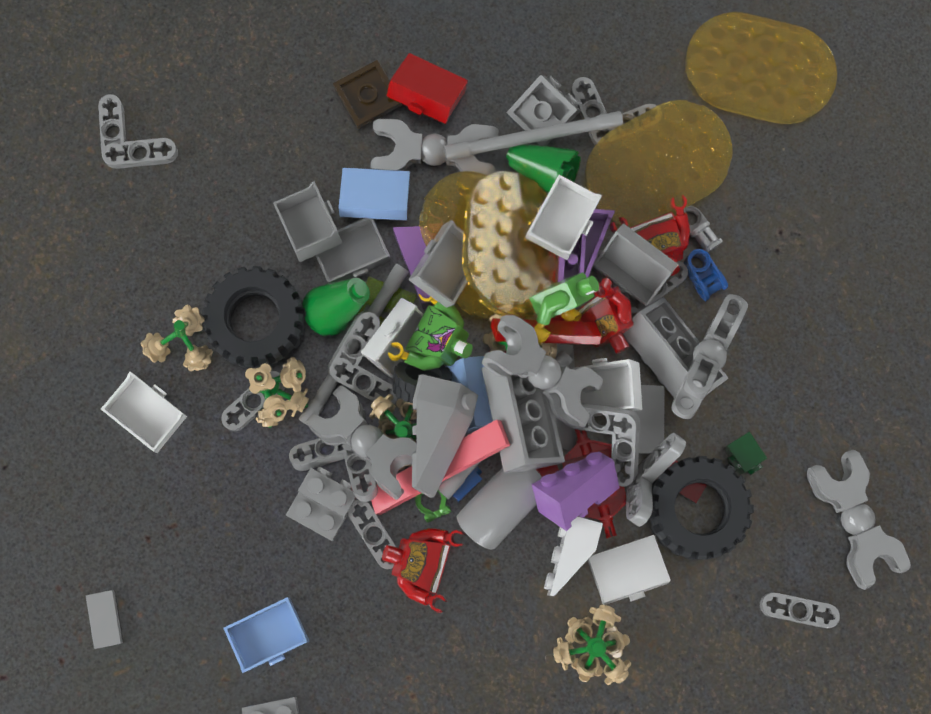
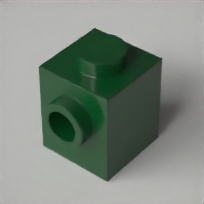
[723,432,767,475]

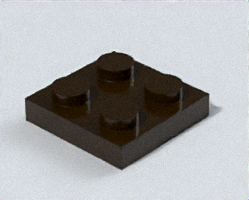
[333,60,402,129]

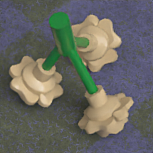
[141,304,213,371]

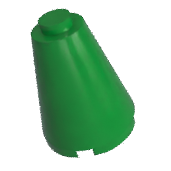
[506,144,581,194]
[302,278,370,336]

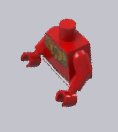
[610,195,690,276]
[551,278,634,354]
[382,528,465,613]

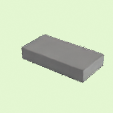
[86,590,123,649]

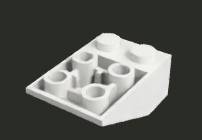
[544,517,603,596]

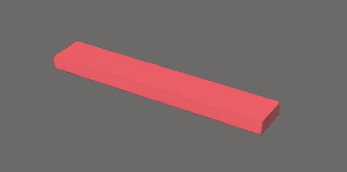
[367,420,510,515]

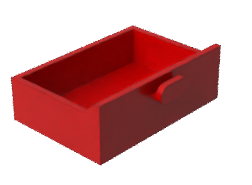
[387,53,468,124]

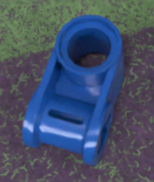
[683,249,728,301]

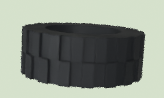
[392,360,452,403]

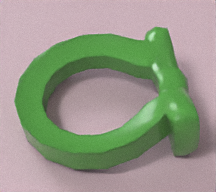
[415,490,451,523]

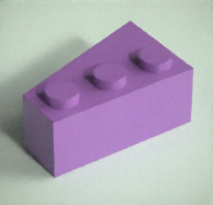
[555,209,615,283]
[393,225,442,309]
[532,452,620,531]

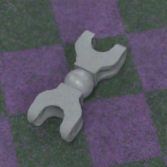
[370,119,499,180]
[671,294,748,419]
[482,315,603,427]
[306,385,416,500]
[807,450,911,590]

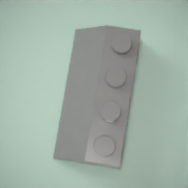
[623,297,728,409]
[482,367,565,473]

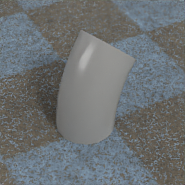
[457,467,542,550]

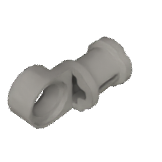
[684,206,723,253]

